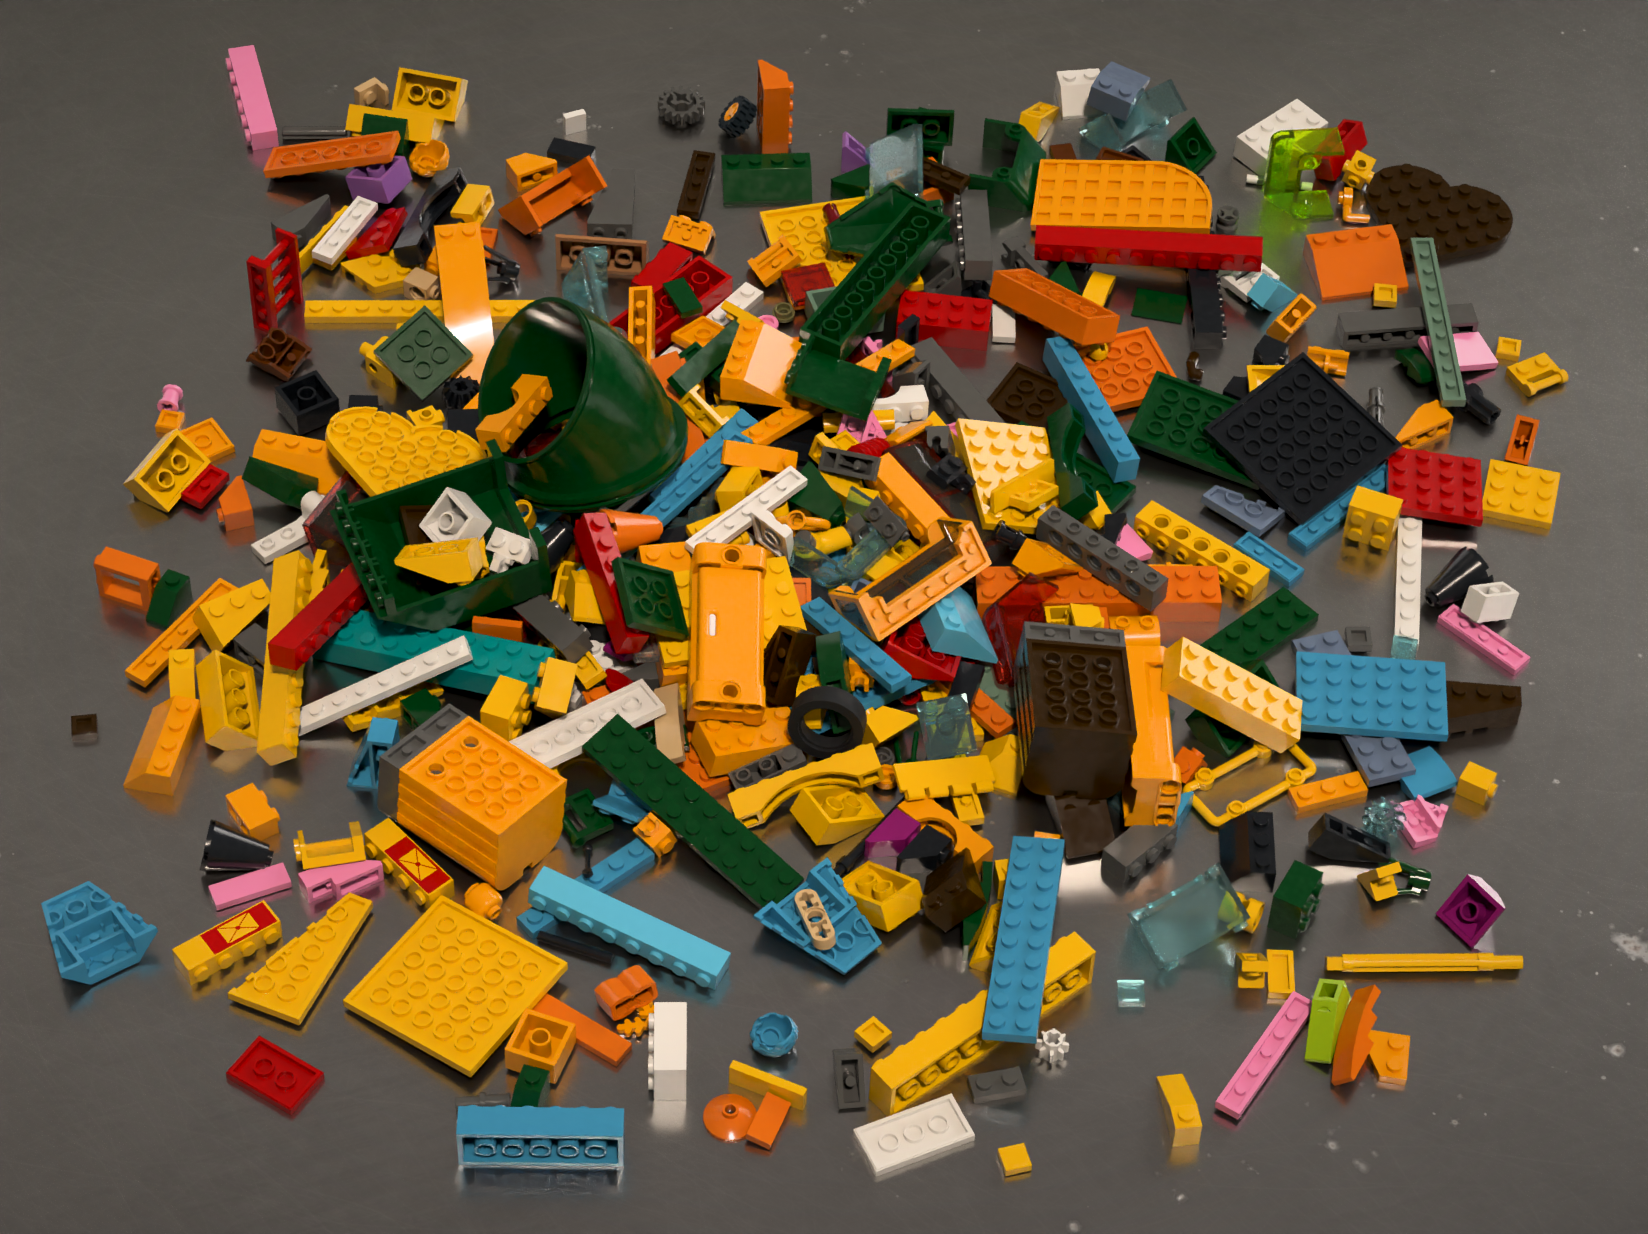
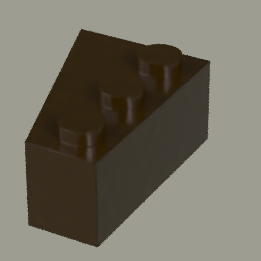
[763,625,817,706]
[1446,681,1522,737]

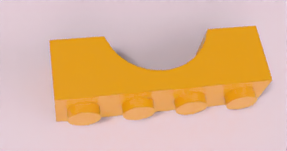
[475,374,553,452]
[897,794,994,874]

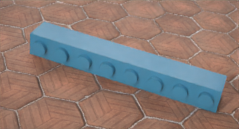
[1042,336,1140,483]

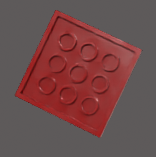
[1386,447,1483,527]

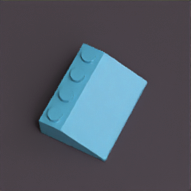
[906,566,998,664]

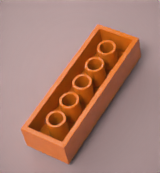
[989,268,1120,347]

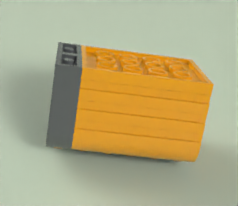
[377,703,567,891]

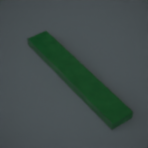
[667,319,740,398]

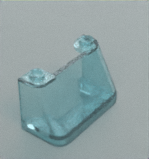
[865,124,924,199]
[1127,862,1251,972]

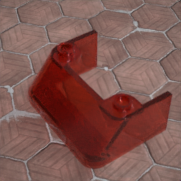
[982,572,1059,688]

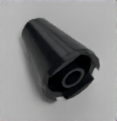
[541,520,575,579]
[1425,546,1494,608]
[200,819,274,871]

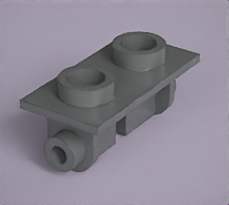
[863,496,910,547]

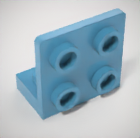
[592,779,650,824]

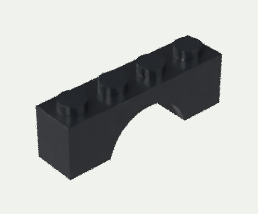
[1222,335,1290,401]

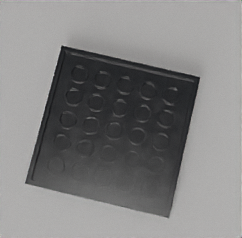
[1202,352,1403,526]

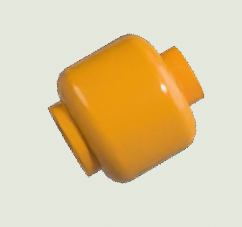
[464,883,503,920]

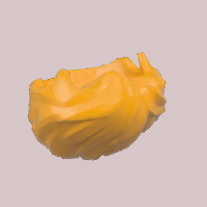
[409,139,450,177]

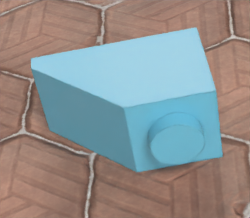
[1247,273,1298,312]

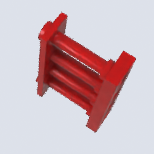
[246,227,304,333]

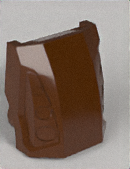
[246,327,312,382]

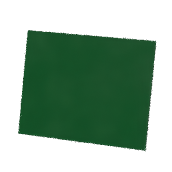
[1131,288,1188,324]

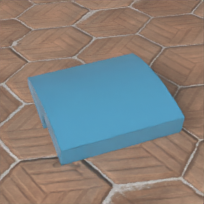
[1399,746,1458,802]

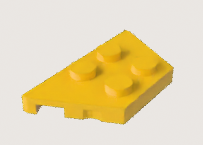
[340,249,422,294]

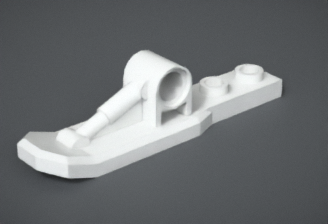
[251,483,370,565]

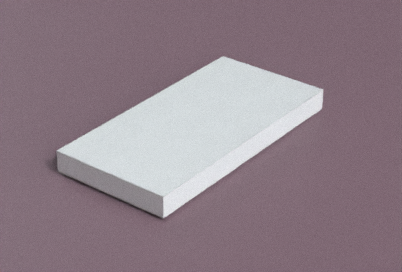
[853,1093,975,1177]

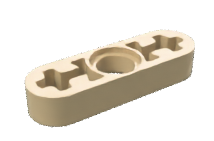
[795,889,836,950]

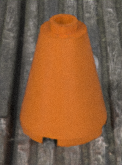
[596,509,663,554]

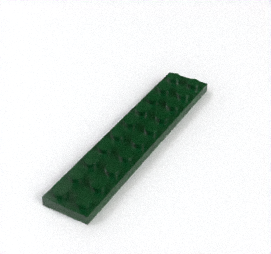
[582,714,804,910]

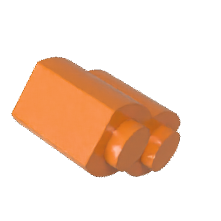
[594,965,658,1021]

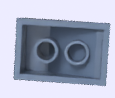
[1086,61,1151,121]

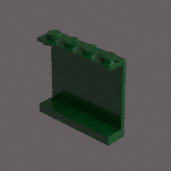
[784,332,892,422]

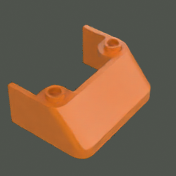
[498,155,607,237]

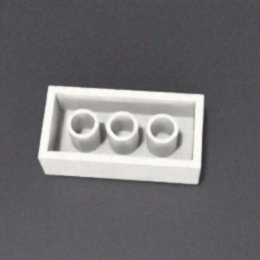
[1233,99,1328,177]

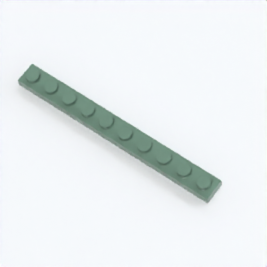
[1410,238,1466,407]

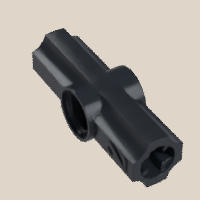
[1436,380,1501,426]

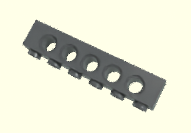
[1036,505,1169,612]

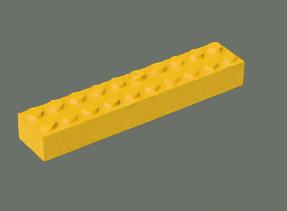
[869,931,1096,1117]

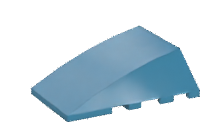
[753,857,882,975]
[41,881,158,985]

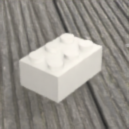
[648,1002,687,1100]

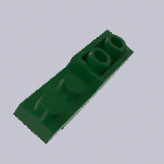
[816,631,853,734]

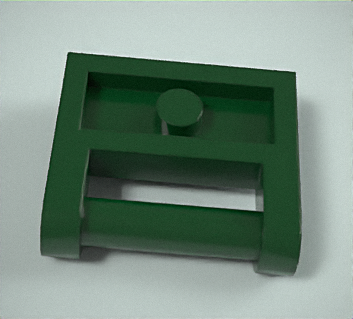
[562,788,614,848]

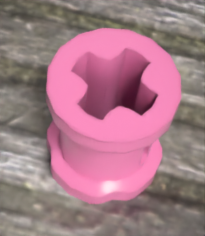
[157,384,183,412]

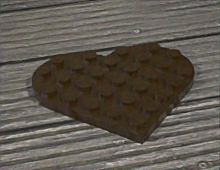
[1365,163,1513,269]

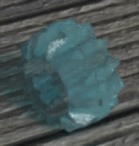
[1362,796,1407,841]

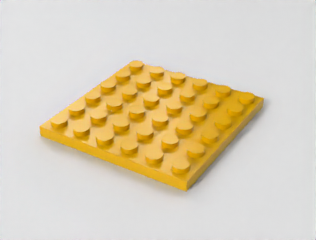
[759,195,924,310]
[343,895,568,1078]

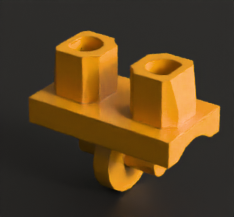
[1307,346,1350,376]

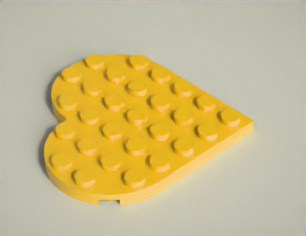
[325,407,487,497]

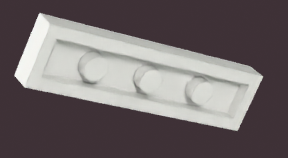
[312,196,378,265]

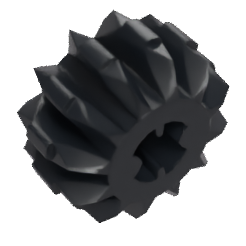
[442,374,480,409]

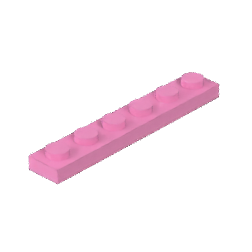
[1215,991,1312,1120]

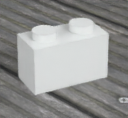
[1461,581,1519,624]

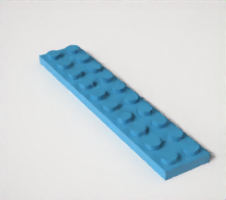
[982,836,1065,1044]

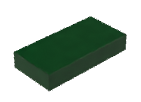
[663,277,703,319]

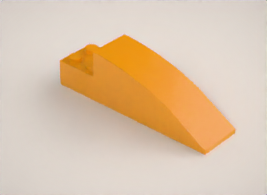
[434,222,494,386]

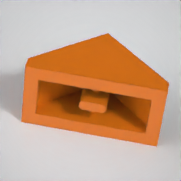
[1504,414,1540,466]

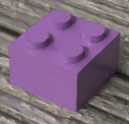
[345,156,412,204]

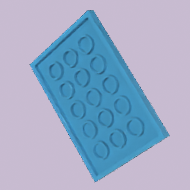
[1295,651,1448,742]

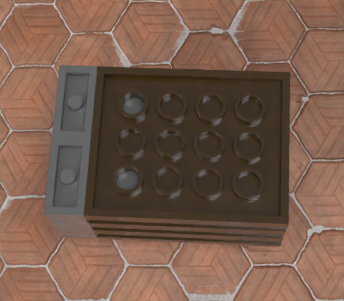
[1013,621,1137,799]

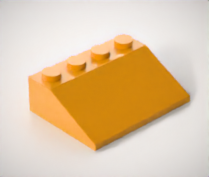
[720,320,802,409]

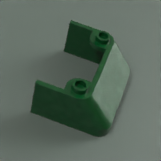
[968,118,1046,212]

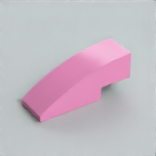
[298,860,384,903]

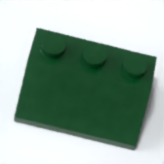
[886,108,954,146]

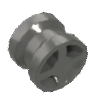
[1216,205,1240,234]

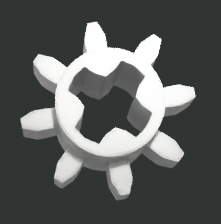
[1035,1028,1069,1063]

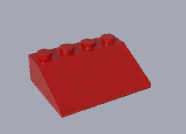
[881,615,961,681]

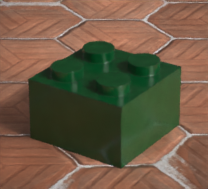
[1267,860,1325,940]

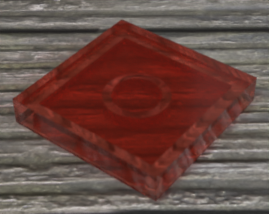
[781,262,835,307]

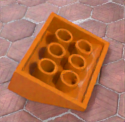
[1303,224,1409,301]

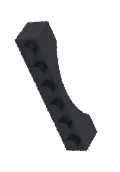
[393,167,468,267]

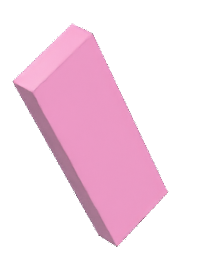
[208,862,292,911]

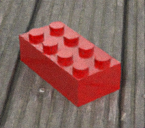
[896,290,993,351]

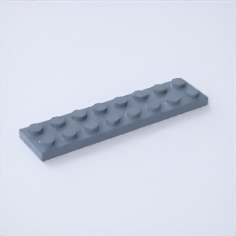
[1291,630,1416,787]

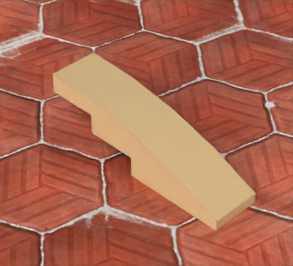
[654,683,686,764]

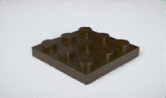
[986,362,1068,434]

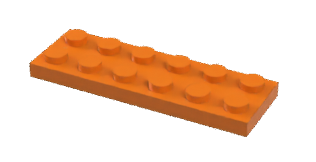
[263,131,401,179]

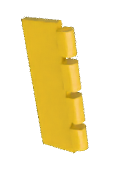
[892,755,996,801]

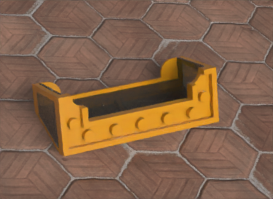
[828,517,992,642]

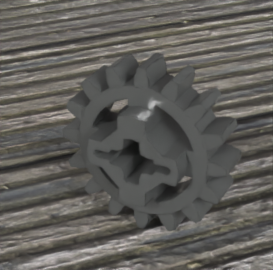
[658,86,705,125]

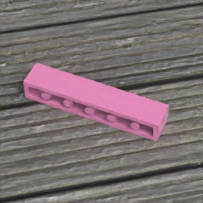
[225,45,279,151]

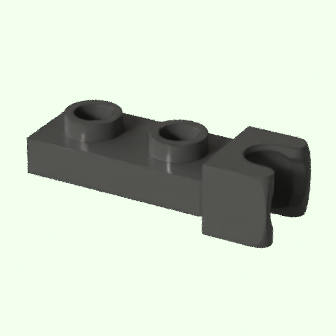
[1001,236,1049,279]

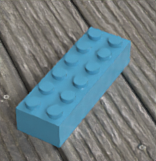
[456,1105,625,1167]

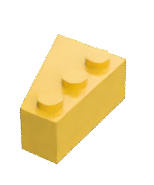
[192,579,271,652]

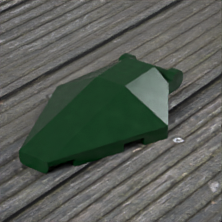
[823,182,953,258]

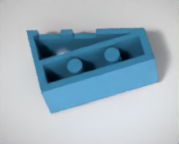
[346,717,400,790]

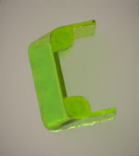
[1262,127,1345,219]

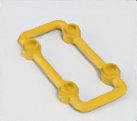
[1182,740,1317,827]

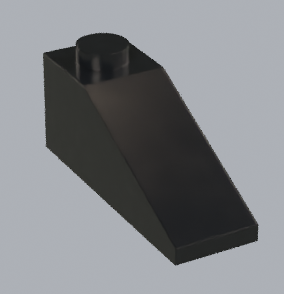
[1308,813,1391,863]

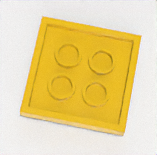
[1482,459,1561,530]

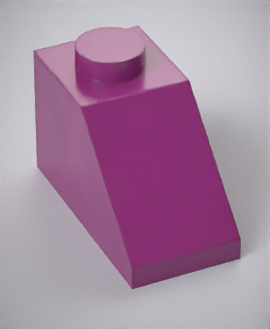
[864,808,921,858]

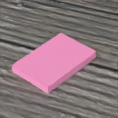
[1418,332,1498,371]

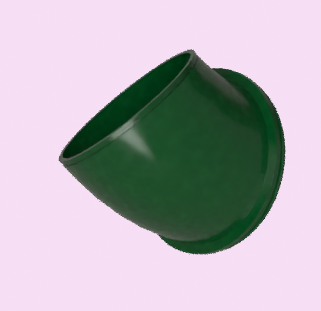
[478,297,688,513]

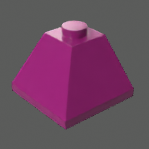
[1435,874,1506,948]

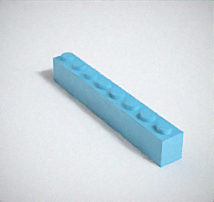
[528,866,731,990]

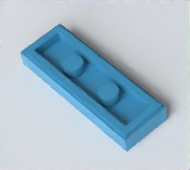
[1233,531,1305,588]

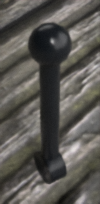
[582,844,593,878]

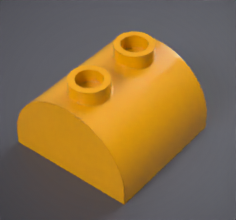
[1108,615,1160,646]

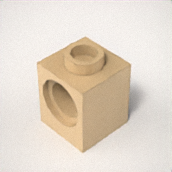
[403,267,440,300]

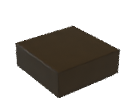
[71,714,98,741]

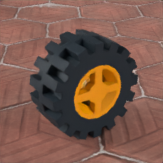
[718,95,757,138]

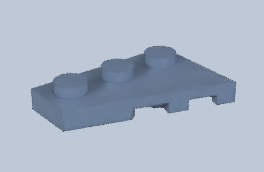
[1201,485,1286,537]

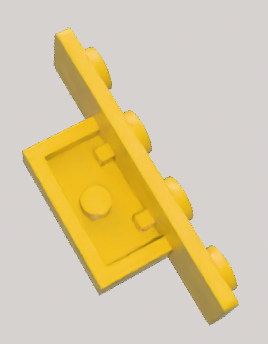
[299,205,357,275]
[990,458,1059,513]

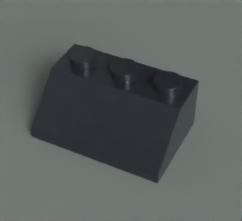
[1218,811,1276,892]

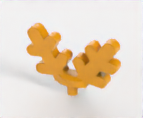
[617,1001,654,1037]

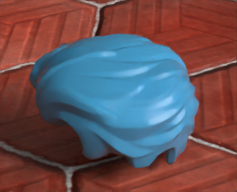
[749,1013,799,1057]

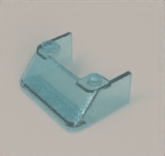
[1078,79,1187,151]
[789,486,907,587]

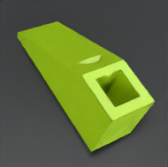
[1305,978,1351,1064]

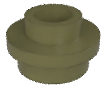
[772,302,795,323]

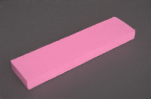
[1437,604,1530,675]

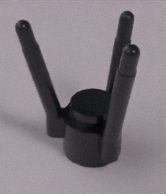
[483,245,520,284]

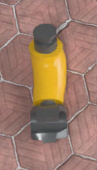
[794,512,877,560]

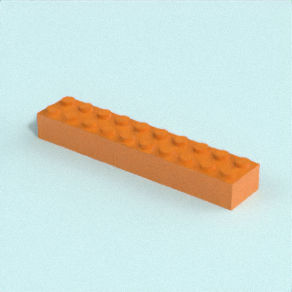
[974,566,1222,622]

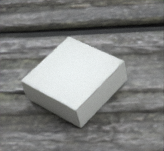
[563,109,586,135]

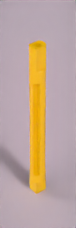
[1325,953,1523,972]

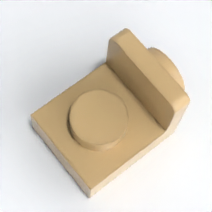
[354,77,389,106]

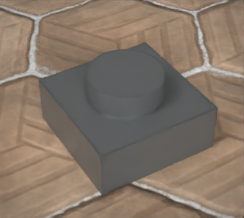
[1344,627,1373,652]

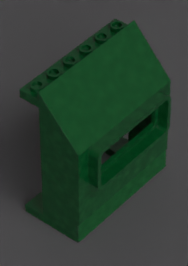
[330,439,553,631]

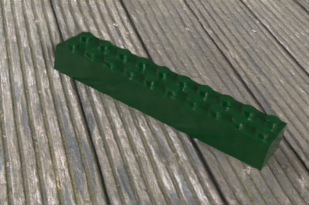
[799,202,951,361]

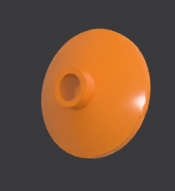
[703,1094,757,1141]

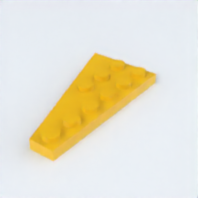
[227,893,373,1026]

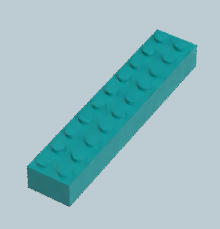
[312,610,556,704]

